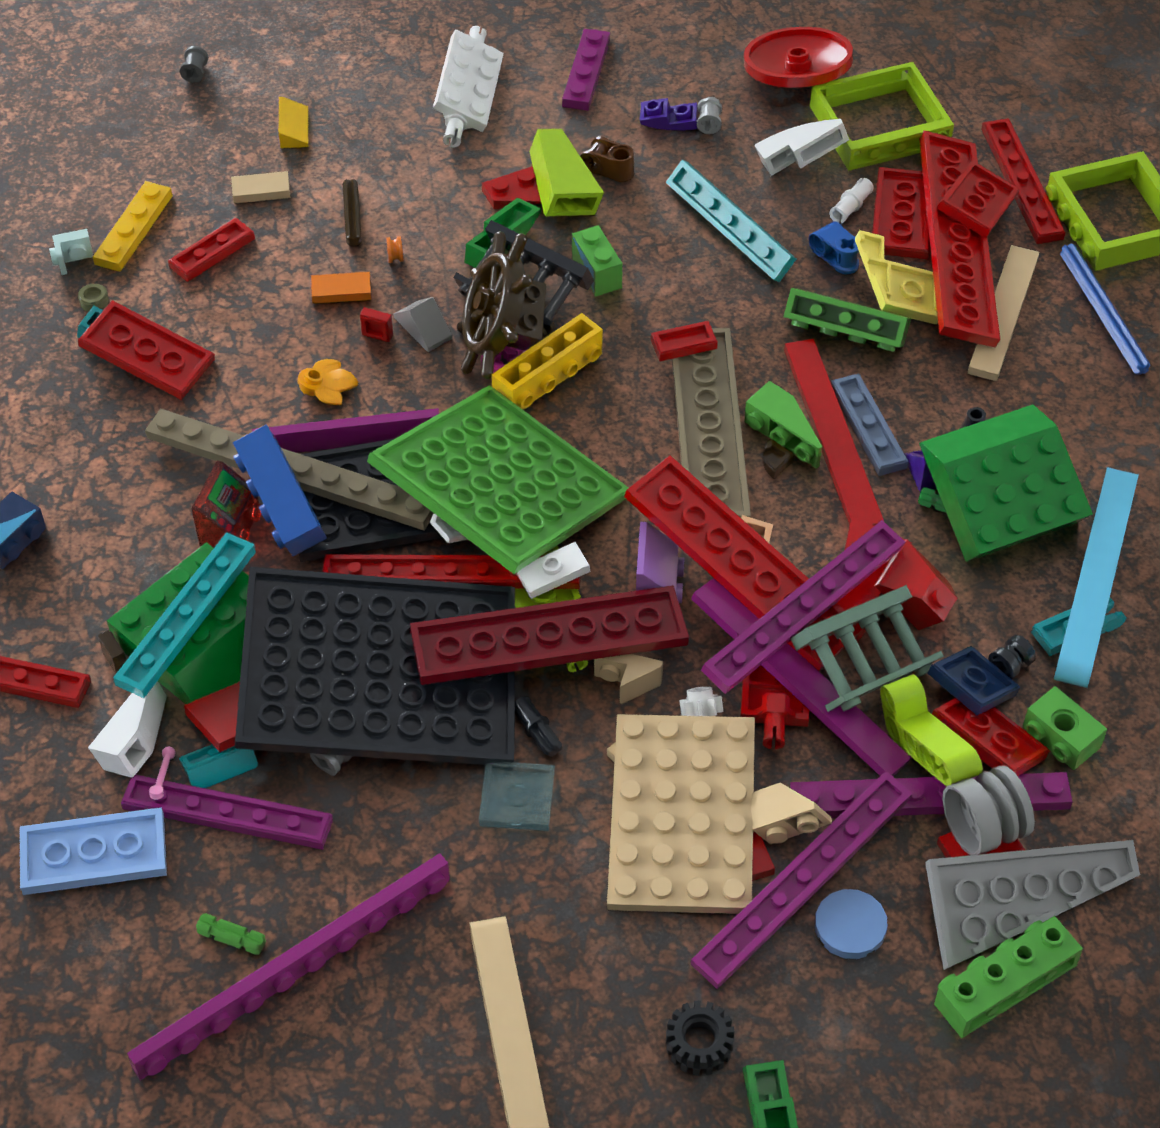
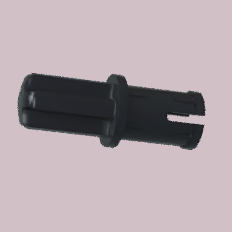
[515,696,562,757]

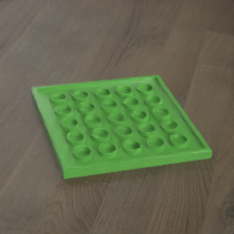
[367,386,629,574]

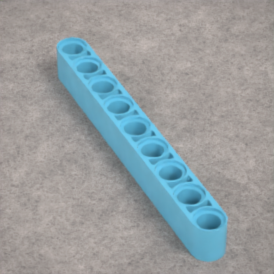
[1054,467,1139,688]

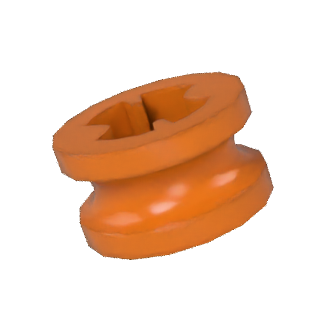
[386,236,404,263]

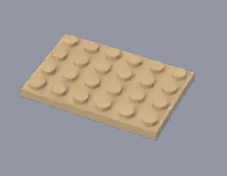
[607,714,755,914]

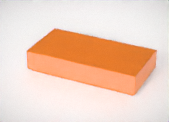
[311,271,372,304]

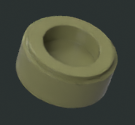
[78,284,109,312]

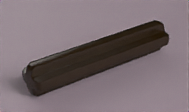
[342,179,362,246]

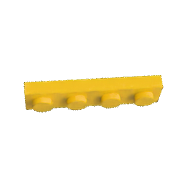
[93,181,173,272]

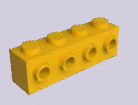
[491,313,603,409]

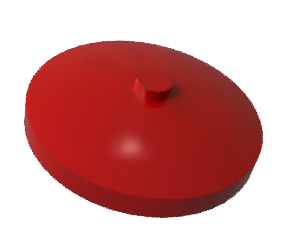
[744,27,853,88]

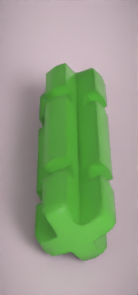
[196,913,266,955]

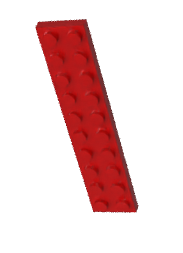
[919,130,1001,348]

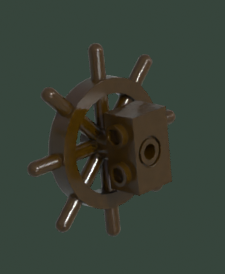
[457,231,546,379]

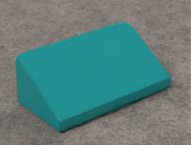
[179,744,258,788]

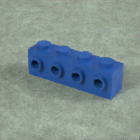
[233,424,327,556]

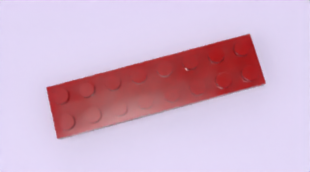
[624,455,864,672]

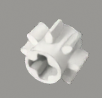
[679,687,724,716]

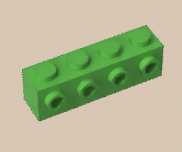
[784,288,911,352]
[934,915,1083,1038]

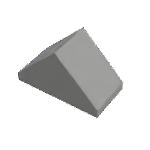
[394,297,452,352]

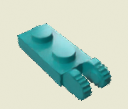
[1031,598,1126,656]

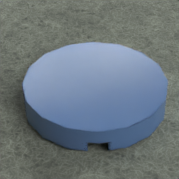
[815,889,887,959]

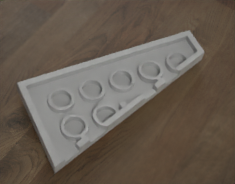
[925,840,1140,970]

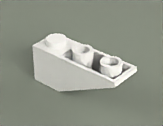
[88,681,167,778]

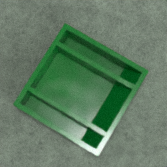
[919,404,1093,562]
[106,542,249,705]

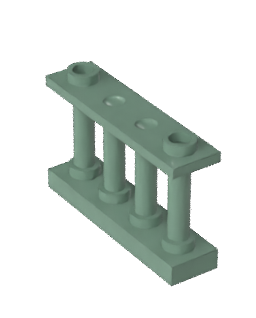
[790,585,944,712]

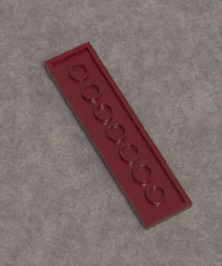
[410,585,689,685]

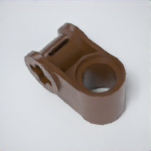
[580,136,635,182]

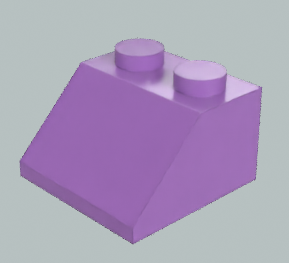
[636,522,684,603]

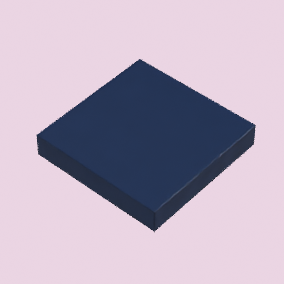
[927,646,1021,716]

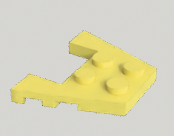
[855,230,938,325]

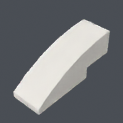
[755,119,849,176]

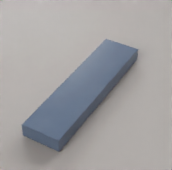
[831,373,908,476]

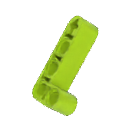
[880,674,983,786]

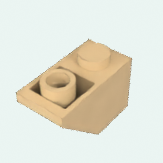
[751,783,832,844]

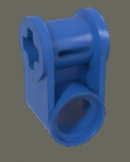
[808,221,860,274]

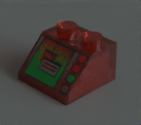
[191,460,261,548]

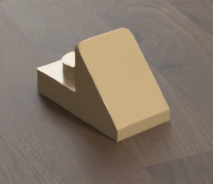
[594,654,663,704]

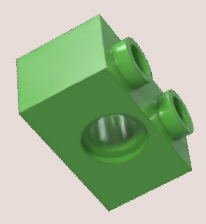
[1023,686,1107,770]

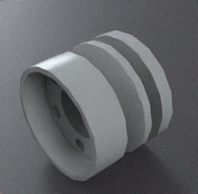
[943,766,1035,855]

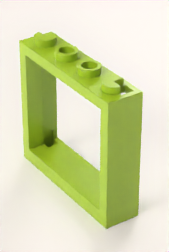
[810,62,954,171]
[1045,151,1160,271]

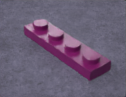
[562,29,610,111]

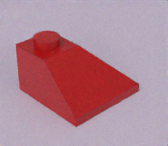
[875,539,958,630]

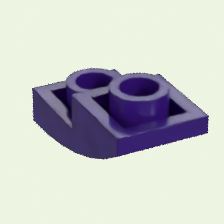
[640,98,699,130]

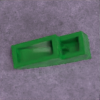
[464,198,541,268]
[742,1060,798,1128]

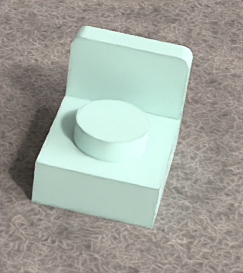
[49,229,93,275]

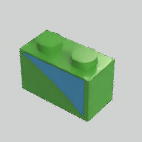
[572,225,623,297]

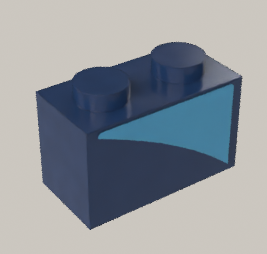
[0,491,46,570]

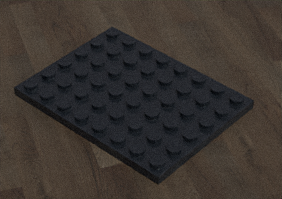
[235,567,515,767]

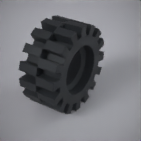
[666,1000,735,1076]

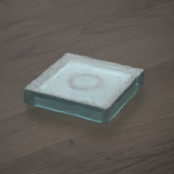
[479,762,555,831]

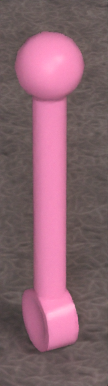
[149,746,176,800]

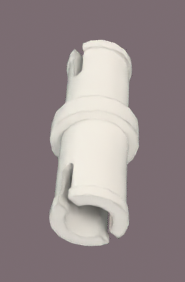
[829,178,874,223]

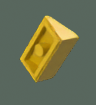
[278,97,308,148]

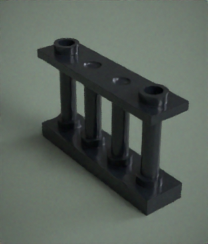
[453,220,594,336]

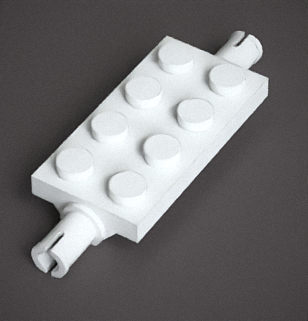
[433,26,504,148]

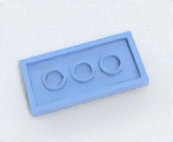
[20,807,167,895]

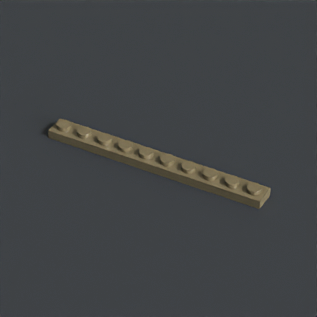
[145,408,434,531]

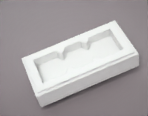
[517,542,591,599]

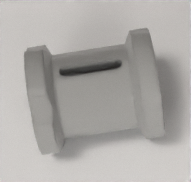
[697,97,722,134]

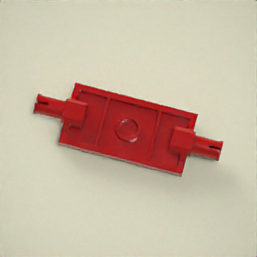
[740,665,810,749]

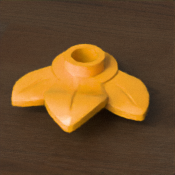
[297,359,359,405]

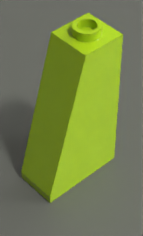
[529,129,604,217]

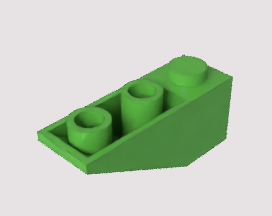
[744,381,822,469]

